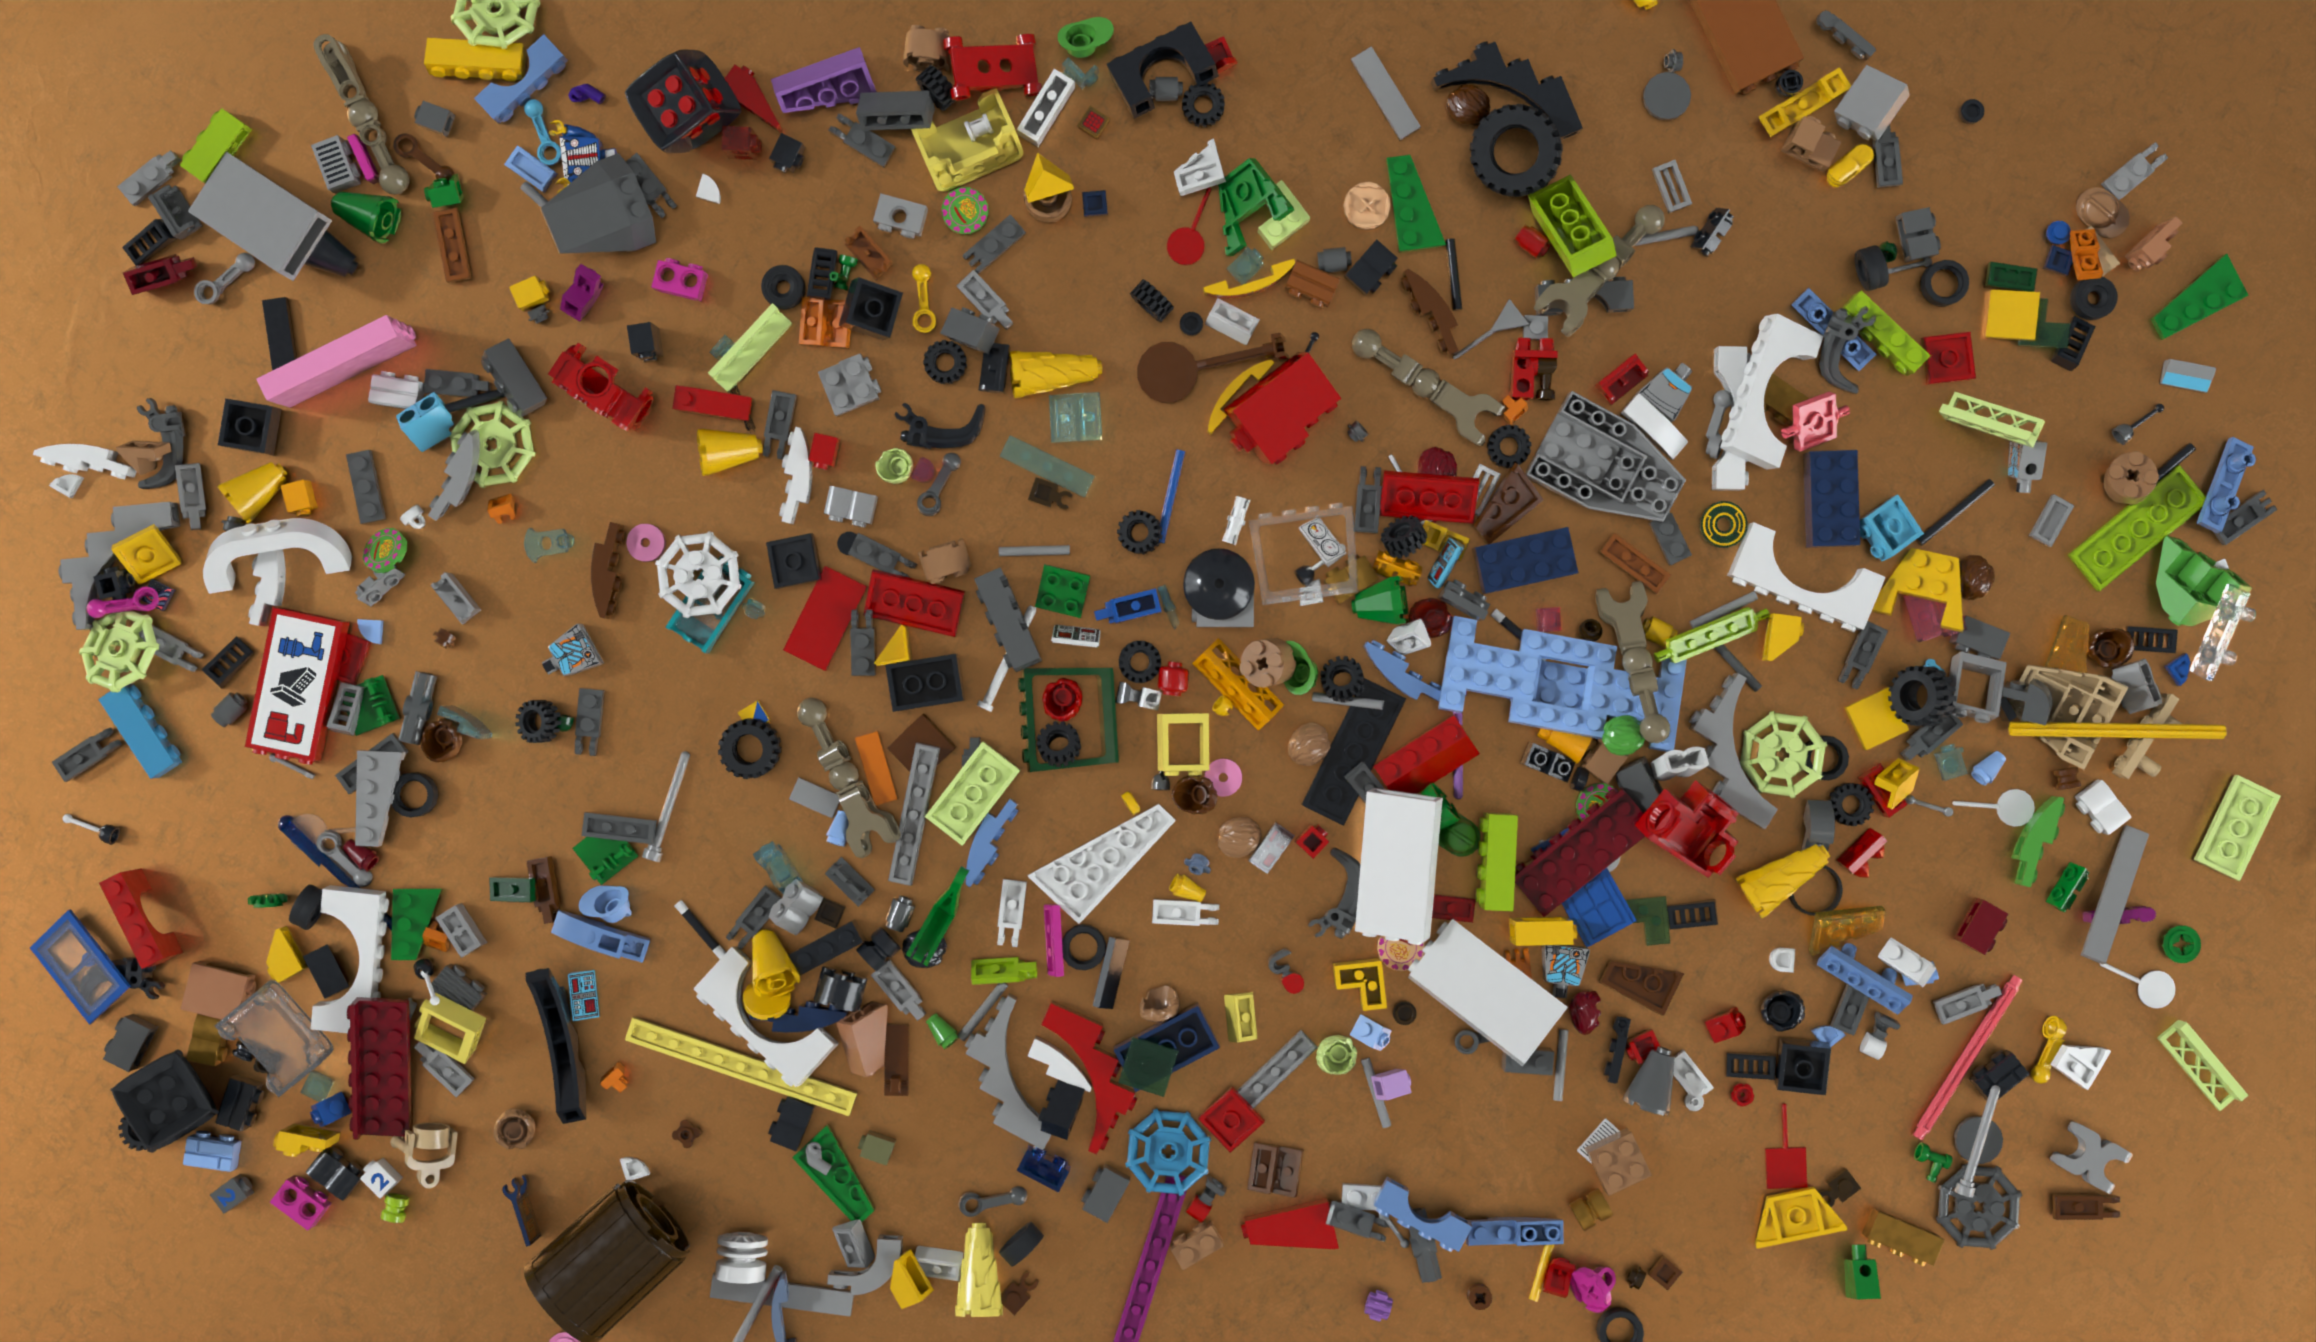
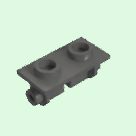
[825,857,875,907]

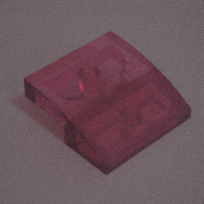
[1904,595,1968,642]

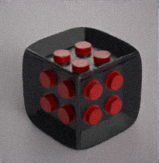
[625,49,742,153]

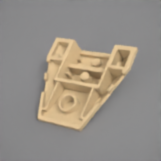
[2009,665,2129,770]

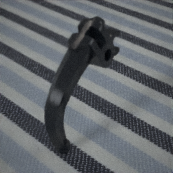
[894,403,985,449]
[80,957,165,1003]

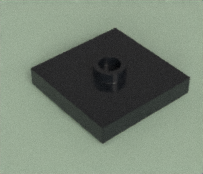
[766,533,822,589]

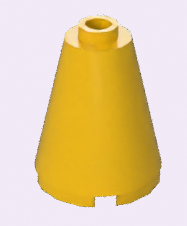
[697,428,763,476]
[217,462,288,524]
[752,929,800,998]

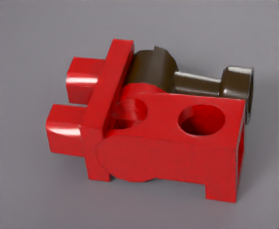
[1509,337,1558,401]

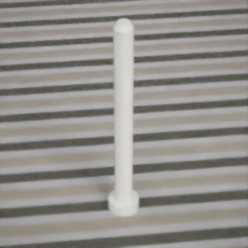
[977,605,1036,712]

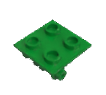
[1035,564,1090,618]
[343,675,400,736]
[572,837,638,885]

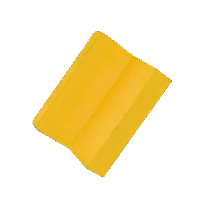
[1875,758,1920,809]

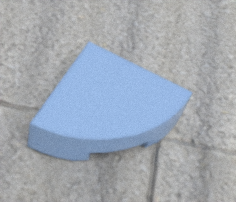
[357,619,383,644]
[1811,1025,1846,1047]

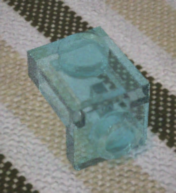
[1062,57,1099,89]
[1934,744,1968,781]

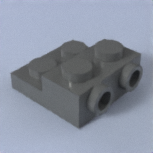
[1438,579,1490,621]

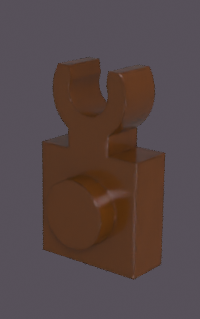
[1001,1271,1039,1316]

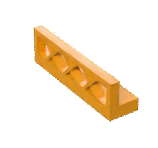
[1192,638,1284,731]

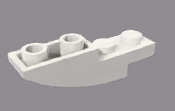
[779,427,812,525]
[33,444,137,480]
[248,549,286,626]

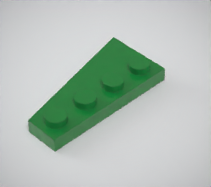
[1386,155,1446,253]
[2151,254,2249,340]
[792,1124,875,1222]

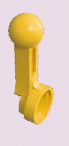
[912,264,937,333]
[2031,1016,2067,1084]

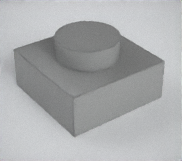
[1523,315,1548,340]

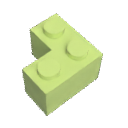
[1258,180,1311,251]

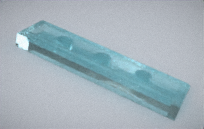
[1000,435,1095,498]

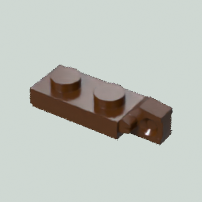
[527,856,560,924]

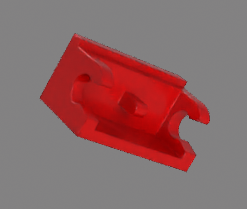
[1595,353,1649,405]
[1858,763,1908,818]

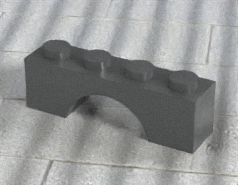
[1535,277,1634,316]

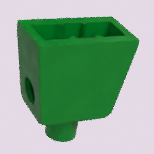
[1844,1244,1881,1300]

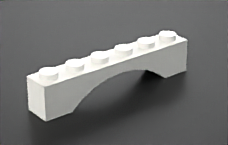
[1712,346,1751,491]

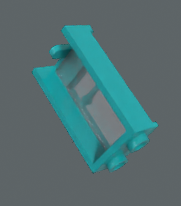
[665,555,755,654]

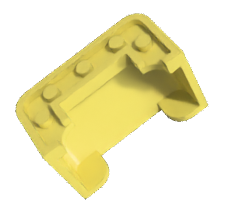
[911,88,1024,191]

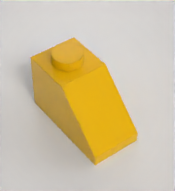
[1762,613,1804,661]
[266,926,308,983]
[890,1249,934,1309]

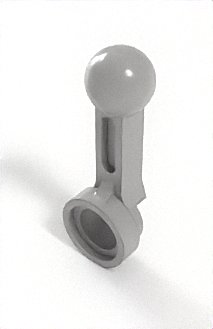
[194,253,255,305]
[1706,390,1733,459]
[316,830,373,887]

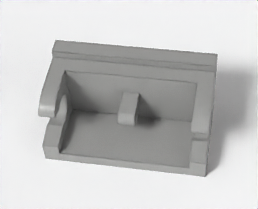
[431,572,481,625]
[436,903,487,958]

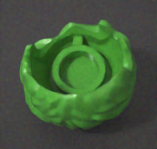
[1602,715,1645,756]

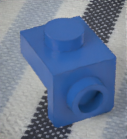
[310,1092,352,1127]

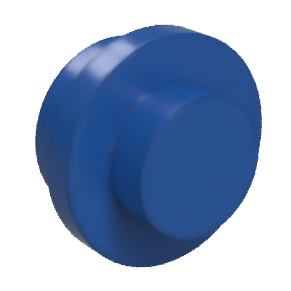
[2046,221,2071,245]

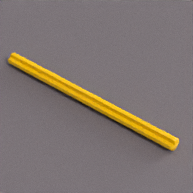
[2008,722,2227,739]

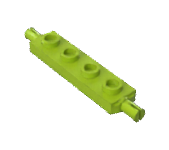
[1654,607,1770,664]

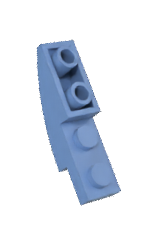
[1363,640,1442,702]
[966,798,1019,887]
[551,909,650,963]
[1466,1217,1564,1246]

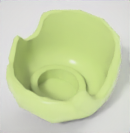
[875,448,914,484]

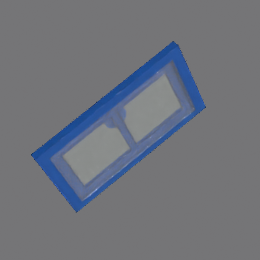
[30,909,131,1025]

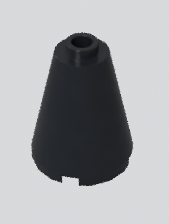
[305,230,359,277]

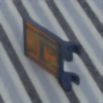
[502,1174,542,1247]

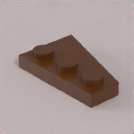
[1473,463,1544,544]
[1599,961,1684,1016]

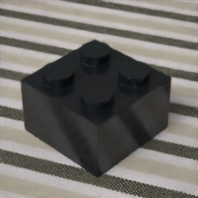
[839,277,903,341]
[218,398,282,456]
[1775,1037,1831,1095]

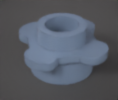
[1184,854,1211,875]

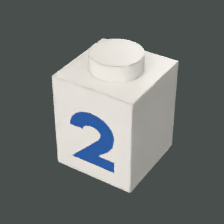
[360,1158,403,1198]

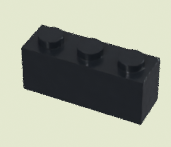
[789,919,866,976]

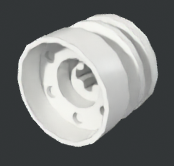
[715,1232,768,1284]

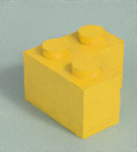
[1333,958,1387,1011]

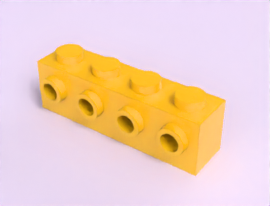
[424,38,527,82]

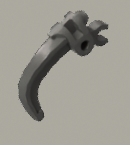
[1819,306,1876,394]
[136,398,185,489]
[1308,848,1361,939]

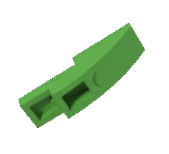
[2011,796,2065,888]

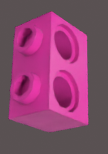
[651,258,708,302]
[270,1175,332,1231]

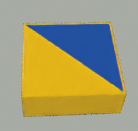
[738,700,771,722]

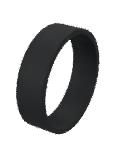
[1789,866,1843,916]

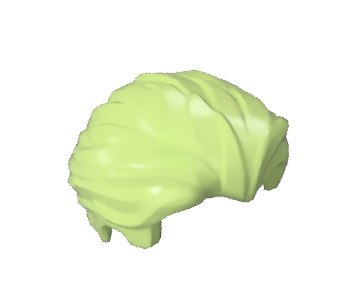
[1316,1035,1358,1075]

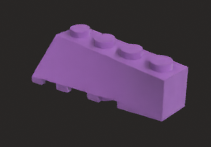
[771,47,877,113]

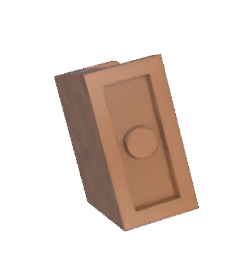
[181,961,256,1023]

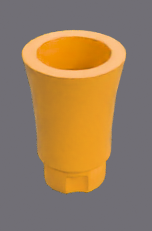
[1537,728,1592,764]

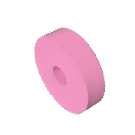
[626,524,666,562]
[1204,758,1242,797]

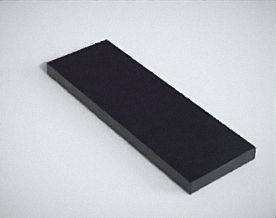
[1301,678,1406,826]

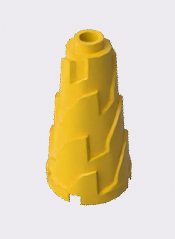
[1009,350,1102,398]
[1735,844,1830,919]

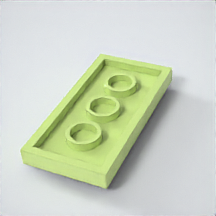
[925,741,1020,846]
[2194,775,2281,881]

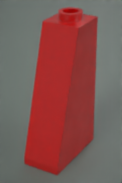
[1241,1198,1339,1249]

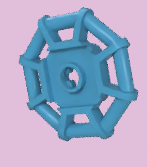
[1125,1109,1212,1196]

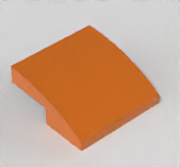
[799,297,851,349]

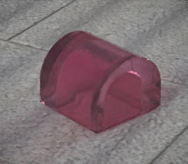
[911,457,936,483]
[1536,607,1562,632]

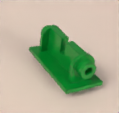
[2046,862,2090,913]

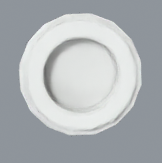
[400,505,425,529]

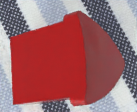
[1205,36,1238,73]

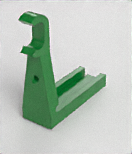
[906,866,970,966]

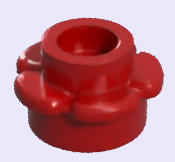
[1731,1083,1754,1107]

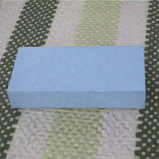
[504,145,558,193]

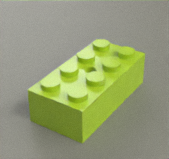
[1528,174,1617,277]
[1475,812,1518,911]

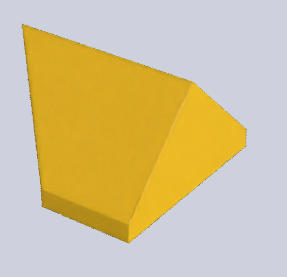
[1024,153,1074,203]
[874,625,913,666]

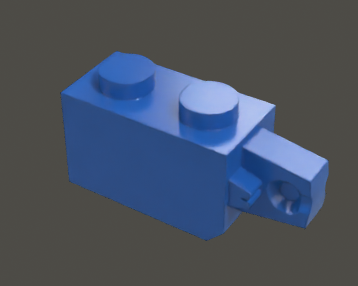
[1094,588,1162,623]

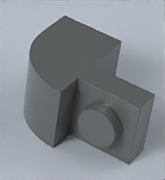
[2002,678,2053,725]
[1802,800,1835,851]

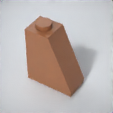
[836,1001,888,1077]

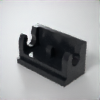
[978,343,1011,394]
[303,944,349,999]

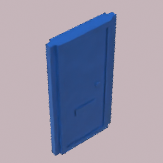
[1531,828,1637,947]

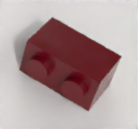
[1954,898,2008,955]

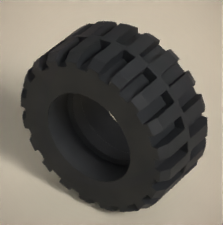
[1470,104,1563,197]

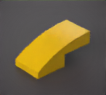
[1422,520,1470,561]

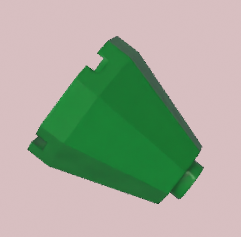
[1351,576,1409,624]

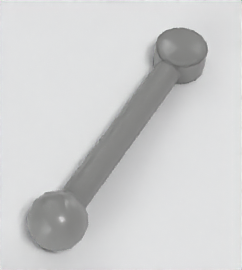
[1888,258,1932,274]
[269,753,315,779]
[1906,795,1953,817]
[1379,1213,1409,1248]

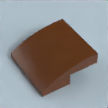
[887,713,956,772]
[1247,1142,1304,1198]

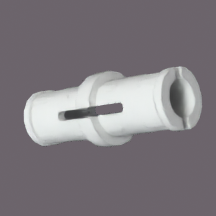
[1222,496,1251,545]

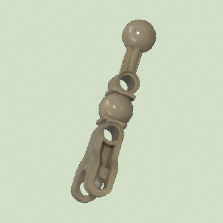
[314,34,409,195]
[1534,205,1665,337]
[1352,329,1506,446]
[1595,581,1670,743]
[797,697,901,858]

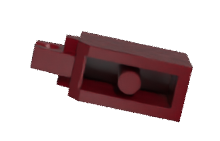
[123,254,198,295]

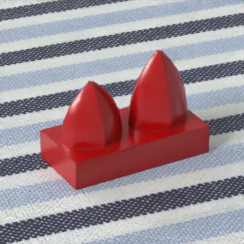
[1836,828,1887,878]

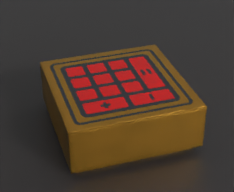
[1077,106,1110,139]

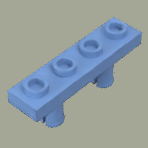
[1791,288,1877,371]
[2197,437,2256,533]
[1817,943,1913,1015]

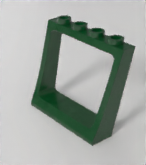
[1018,668,1119,772]

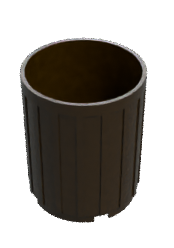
[523,1180,690,1342]

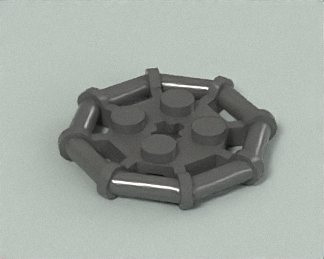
[1936,1164,2022,1250]

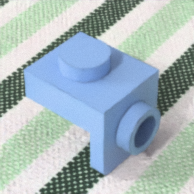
[1350,1014,1392,1051]

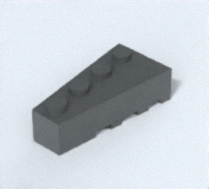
[974,568,1042,672]

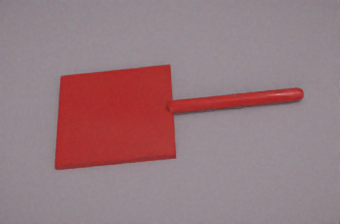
[1765,1103,1807,1189]

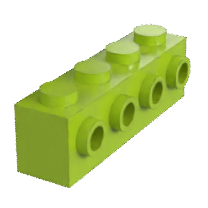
[1842,290,1931,376]

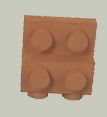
[2124,216,2182,272]

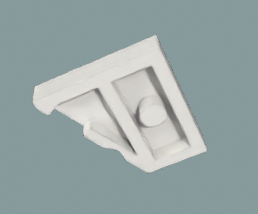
[1174,139,1226,196]
[2050,1045,2111,1090]

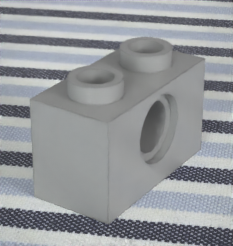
[873,193,928,239]

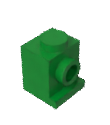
[424,174,464,208]

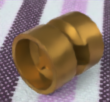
[1569,1188,1614,1232]

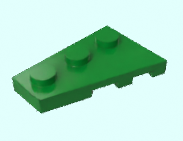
[391,889,443,960]

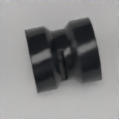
[1775,70,1803,98]

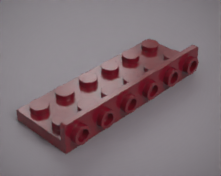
[1515,787,1645,917]
[347,997,412,1140]

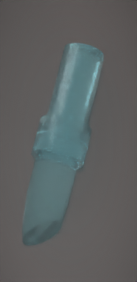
[1157,584,1180,630]

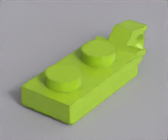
[971,957,1037,985]

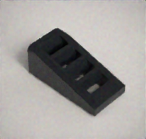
[122,219,177,266]
[807,247,838,300]
[2051,316,2096,371]
[2127,626,2178,653]
[201,636,254,689]
[1667,899,1718,930]
[1726,1053,1776,1080]

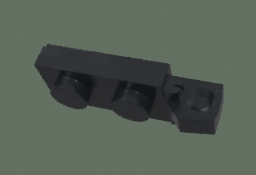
[1603,1016,1631,1084]

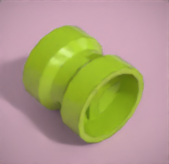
[380,1193,410,1223]

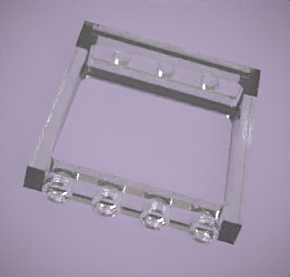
[1249,503,1359,605]

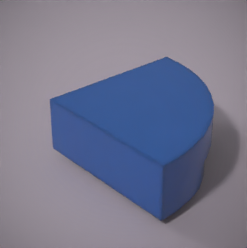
[2164,653,2190,686]

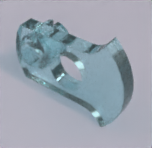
[524,528,574,563]

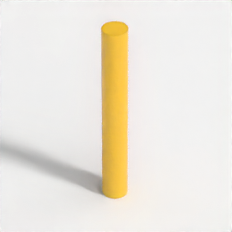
[1529,1244,1555,1302]

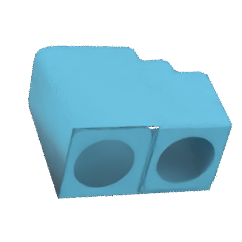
[396,392,454,452]

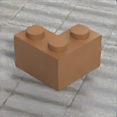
[1781,116,1841,172]

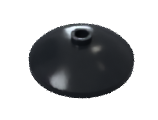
[1183,548,1255,620]

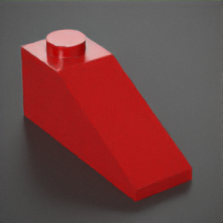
[725,64,782,133]
[672,385,752,421]

